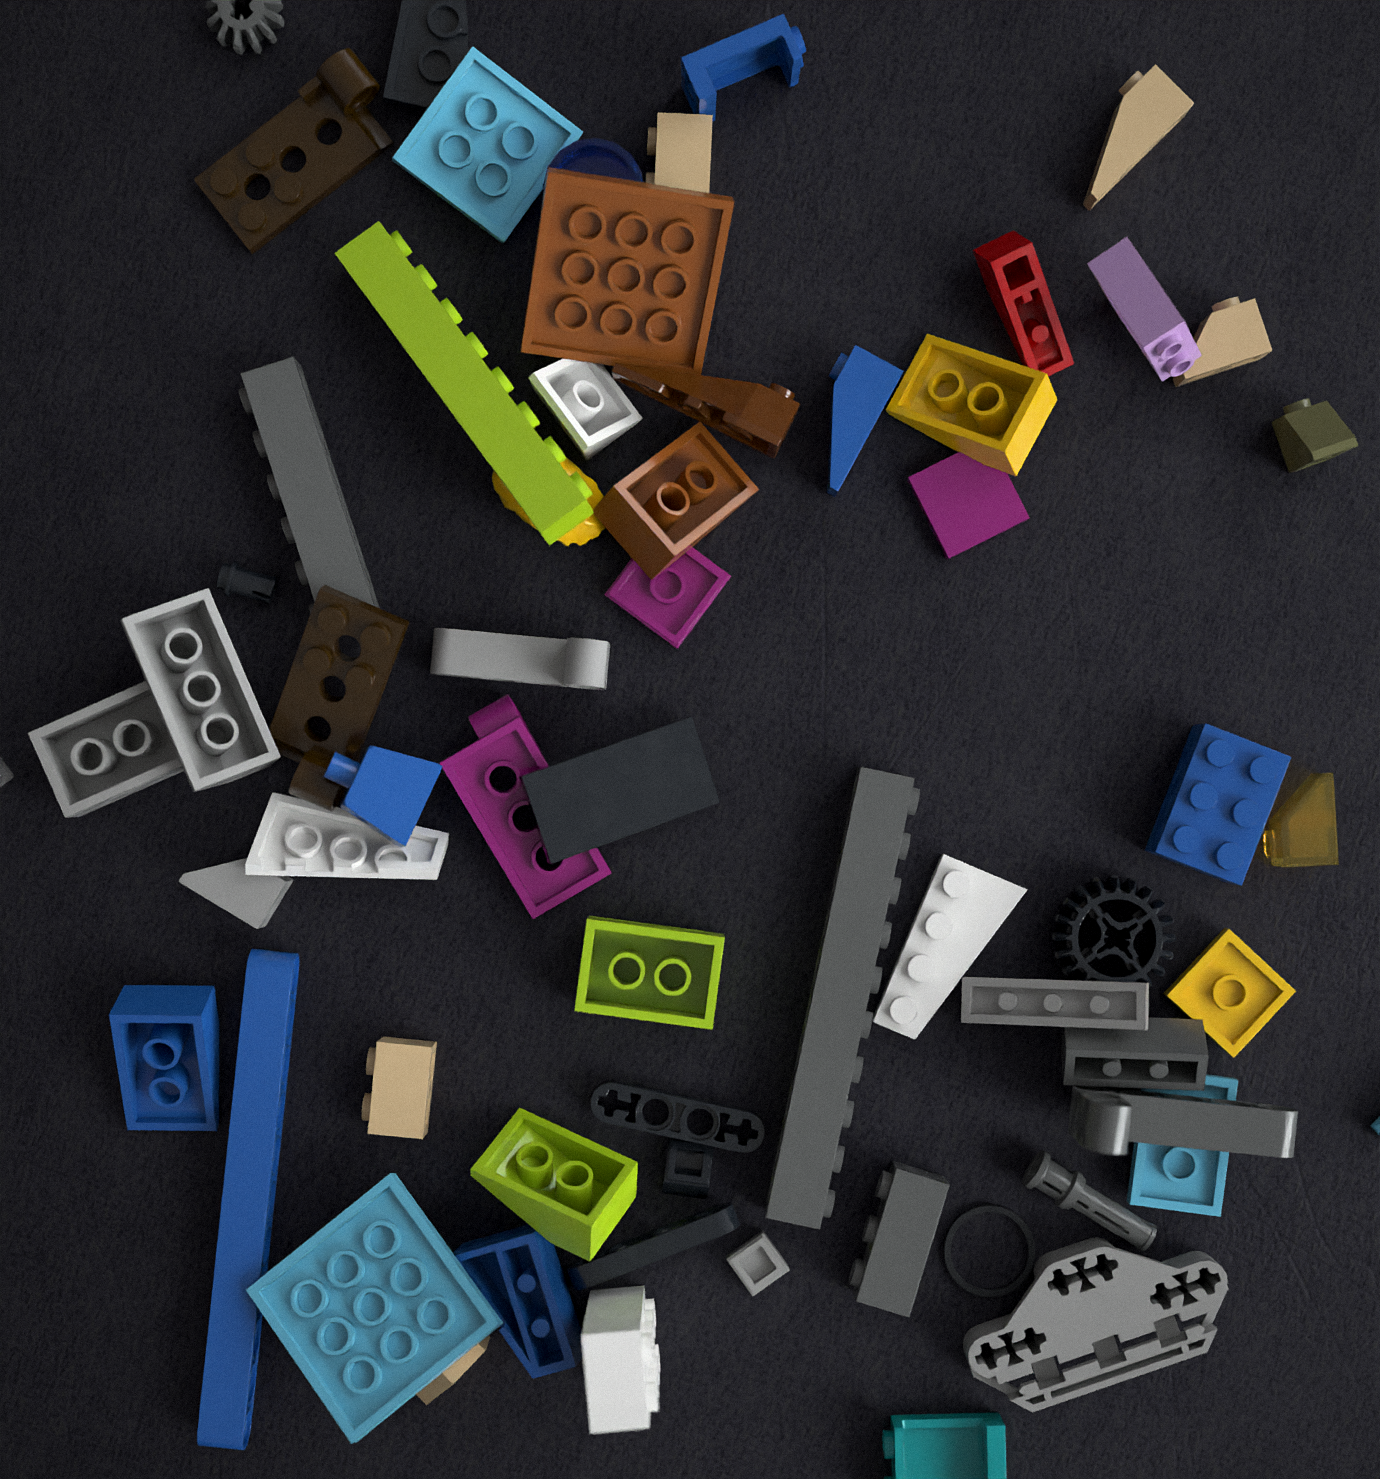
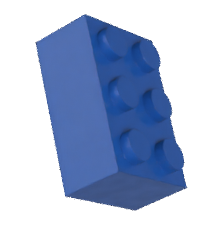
[1144,723,1291,886]

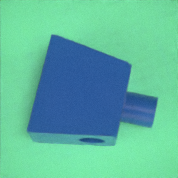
[323,746,443,848]

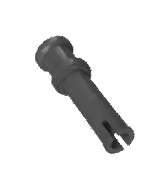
[1022,1150,1157,1251]

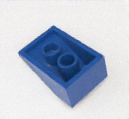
[109,985,219,1131]

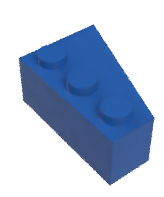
[453,1224,583,1378]

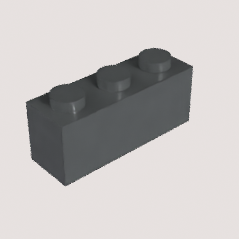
[1061,1017,1209,1091]
[848,1161,949,1317]

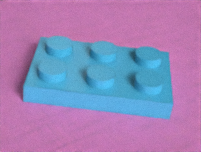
[1127,1074,1238,1217]

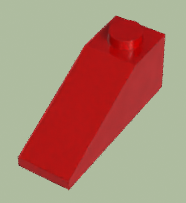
[973,230,1074,377]

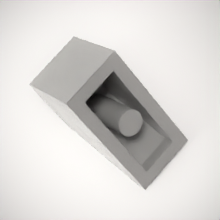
[179,858,293,929]

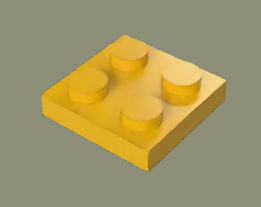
[1163,928,1296,1058]

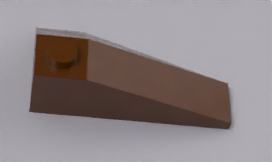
[612,363,800,459]

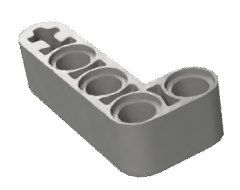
[430,628,610,690]

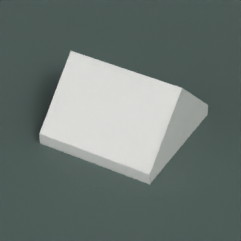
[529,359,643,461]

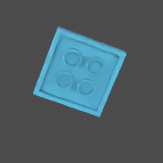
[392,46,583,244]

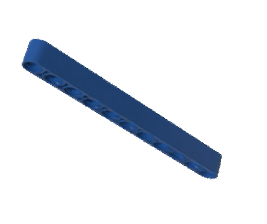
[197,949,299,1450]

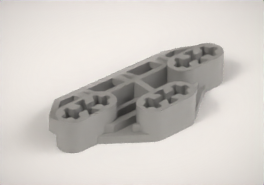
[963,1237,1229,1412]

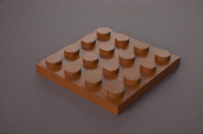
[521,167,734,375]

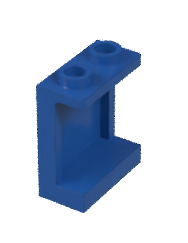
[681,14,806,122]

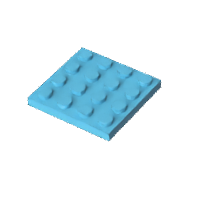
[246,1173,503,1444]

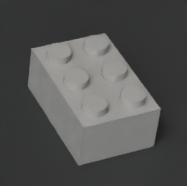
[28,681,184,818]

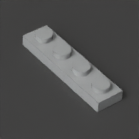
[961,977,1149,1030]

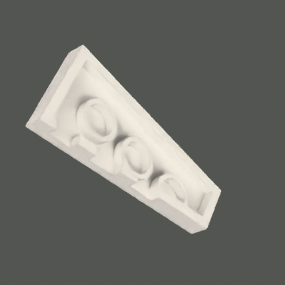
[245,792,449,880]
[872,854,1027,1039]

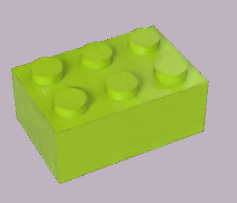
[575,915,725,1030]

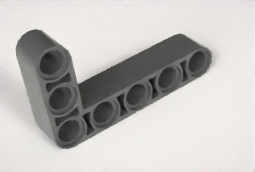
[1068,1086,1298,1158]

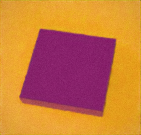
[907,452,1030,560]
[605,547,731,649]

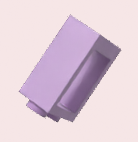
[1087,237,1202,382]

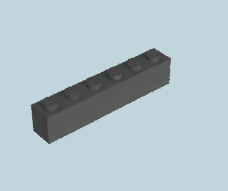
[239,357,380,614]

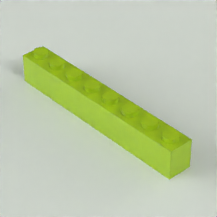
[335,221,594,546]

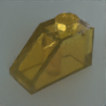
[1264,773,1339,868]

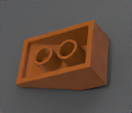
[593,422,759,580]

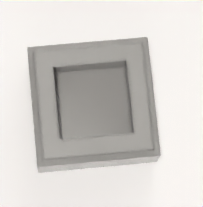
[726,1230,790,1297]

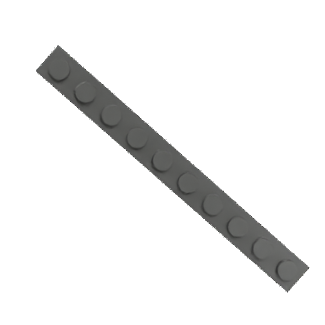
[764,767,920,1229]

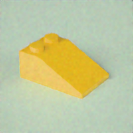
[886,334,1057,476]

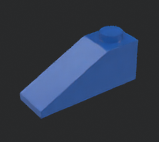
[827,345,904,497]

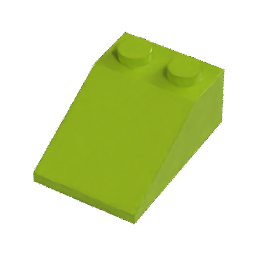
[470,1108,638,1262]

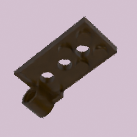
[194,48,394,254]
[269,585,410,812]

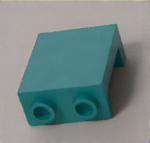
[883,1412,1007,1479]

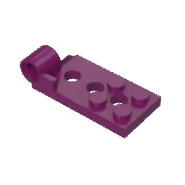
[440,694,611,919]

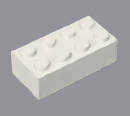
[581,1285,661,1434]

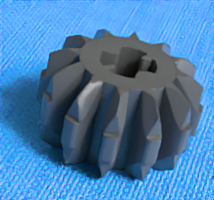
[206,0,284,55]

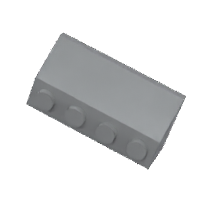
[120,588,281,792]

